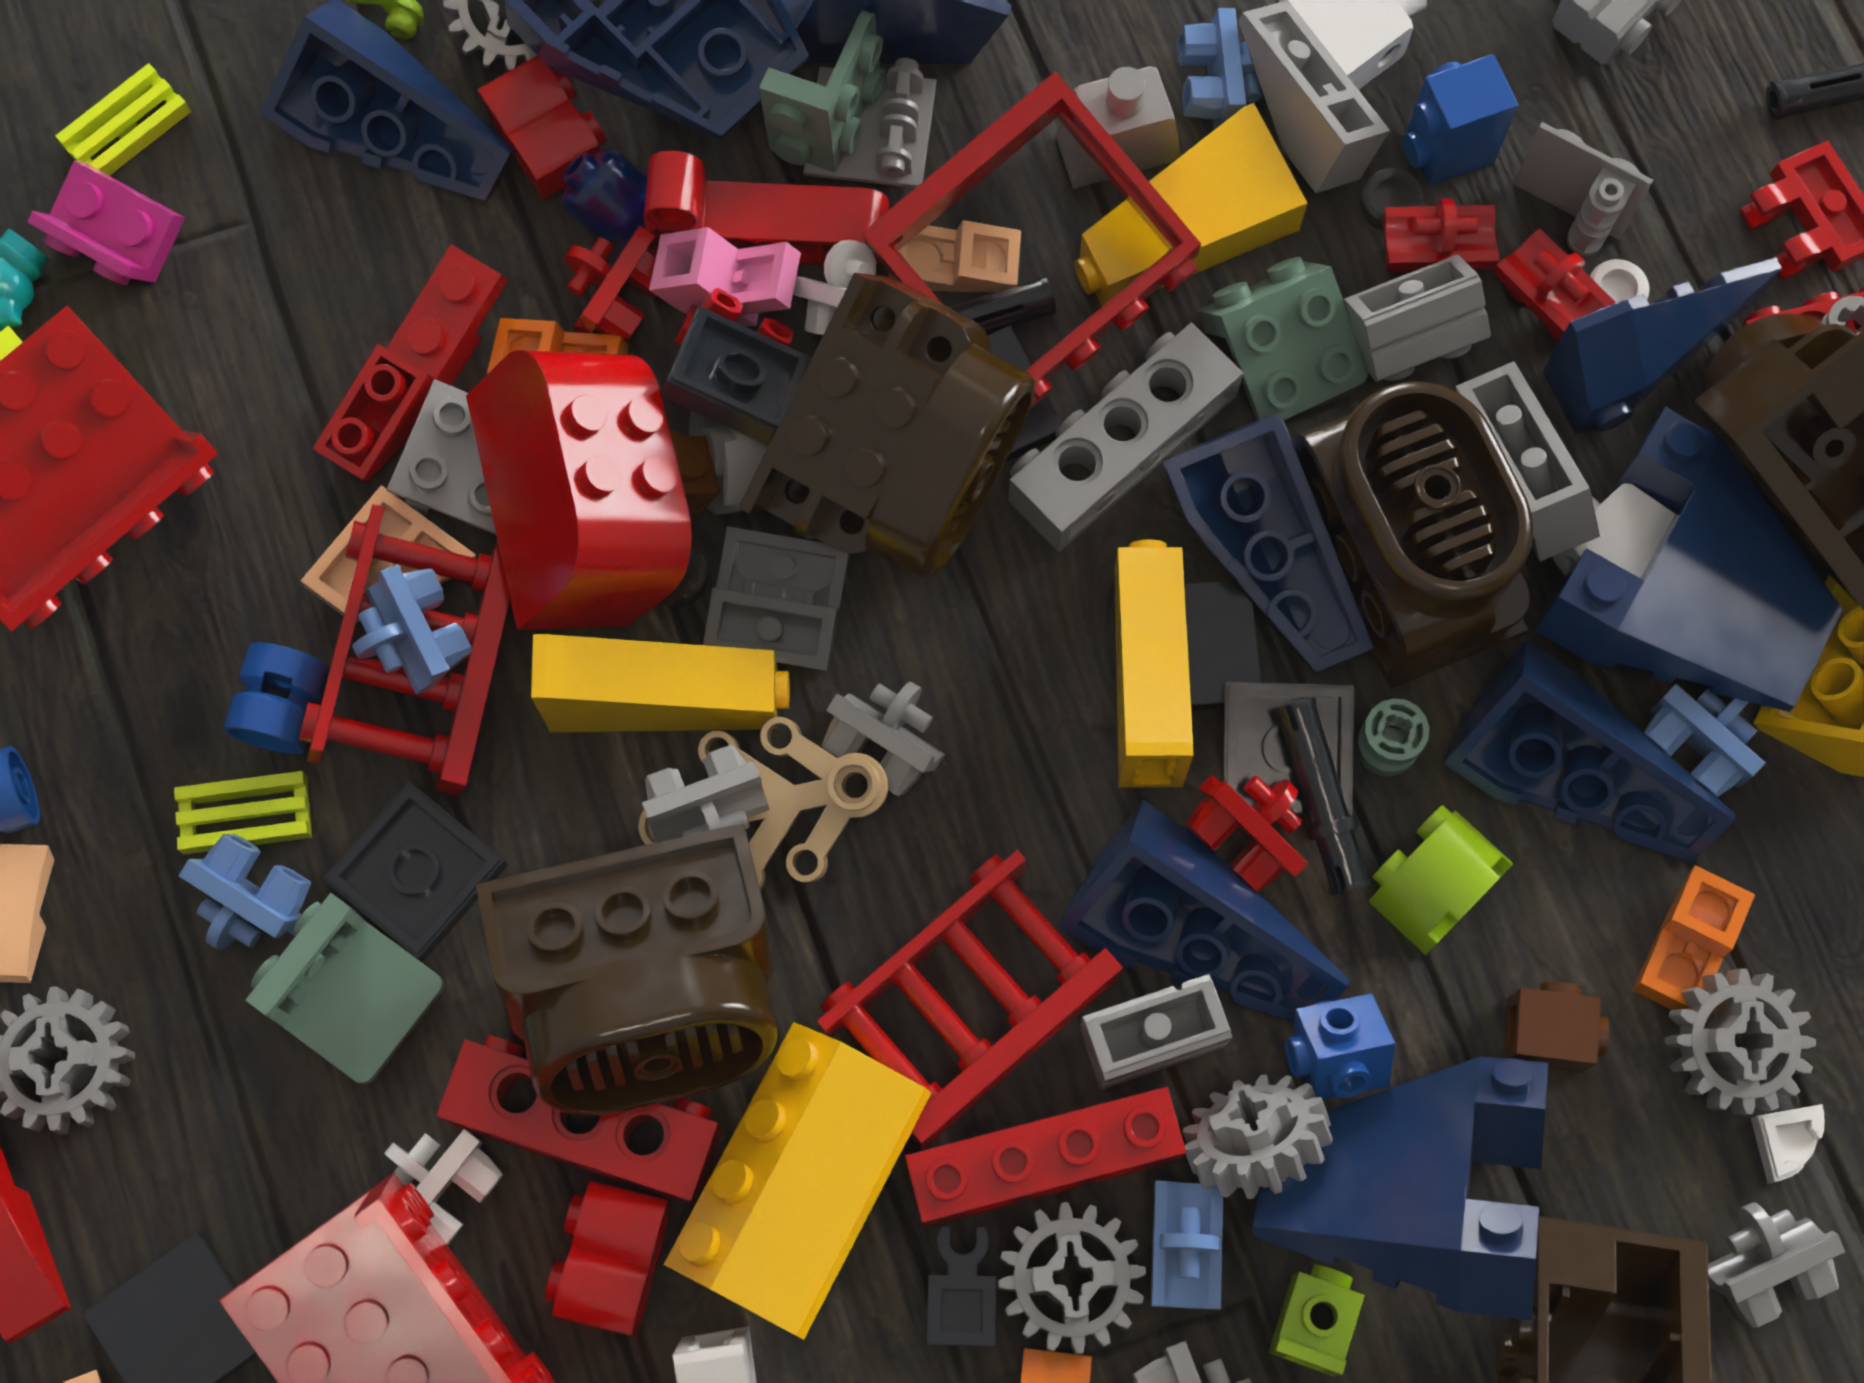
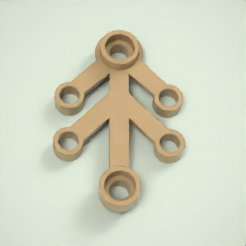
[638,717,888,890]

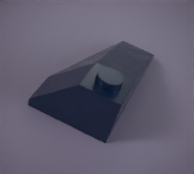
[259,0,514,201]
[1542,258,1782,434]
[1162,413,1374,672]
[1443,639,1735,862]
[1059,800,1350,1022]

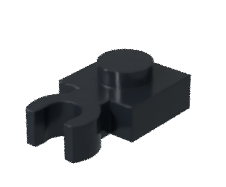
[927,1226,996,1347]

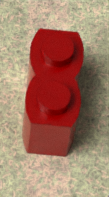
[477,56,607,200]
[545,1181,672,1339]

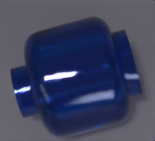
[562,149,647,240]

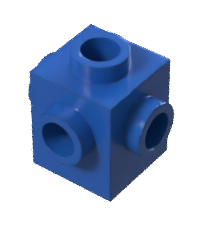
[1285,993,1396,1100]

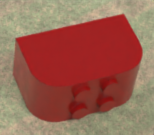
[466,350,692,630]

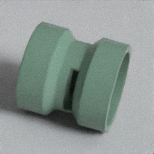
[1355,698,1430,777]

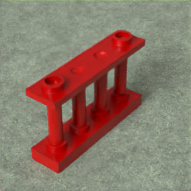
[299,504,510,797]
[817,849,1123,1151]

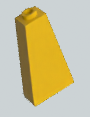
[1074,103,1307,306]
[1115,539,1193,787]
[531,634,790,733]

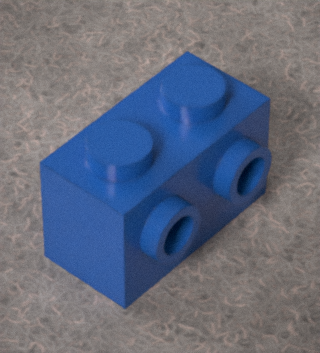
[1403,54,1519,187]

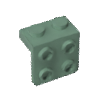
[759,10,886,173]
[1197,257,1368,421]
[245,893,444,1085]

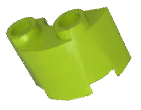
[1368,805,1513,955]

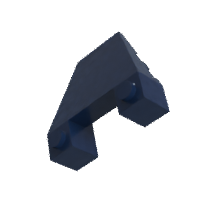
[504,0,809,140]
[782,0,1012,64]
[1535,407,1843,712]
[1253,1056,1548,1321]

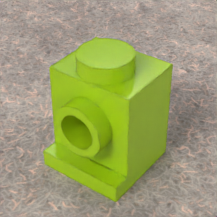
[1268,1264,1365,1377]

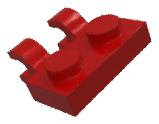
[1739,140,1864,280]

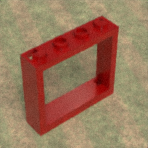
[862,71,1201,409]

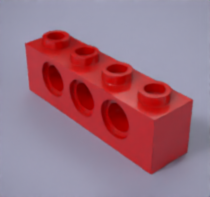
[436,1035,723,1206]
[905,1087,1186,1229]

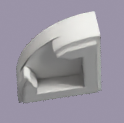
[1751,1104,1825,1184]

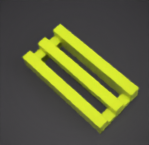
[55,63,191,176]
[174,771,312,855]

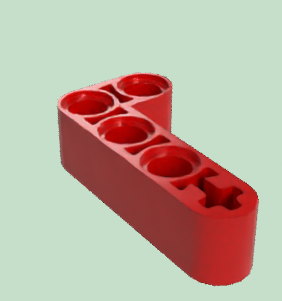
[644,150,889,265]

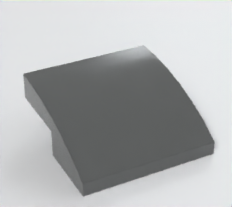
[703,526,851,671]

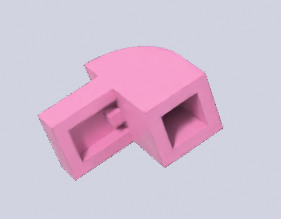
[649,227,801,326]

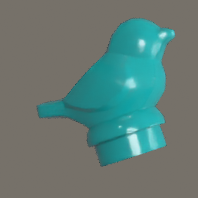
[0,228,50,331]

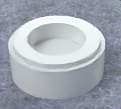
[1590,259,1649,303]

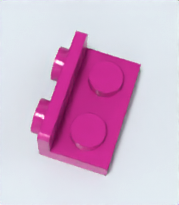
[27,160,185,286]

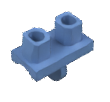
[1176,8,1262,130]
[352,564,472,695]
[1643,684,1766,797]
[179,834,311,951]
[1151,1180,1223,1310]

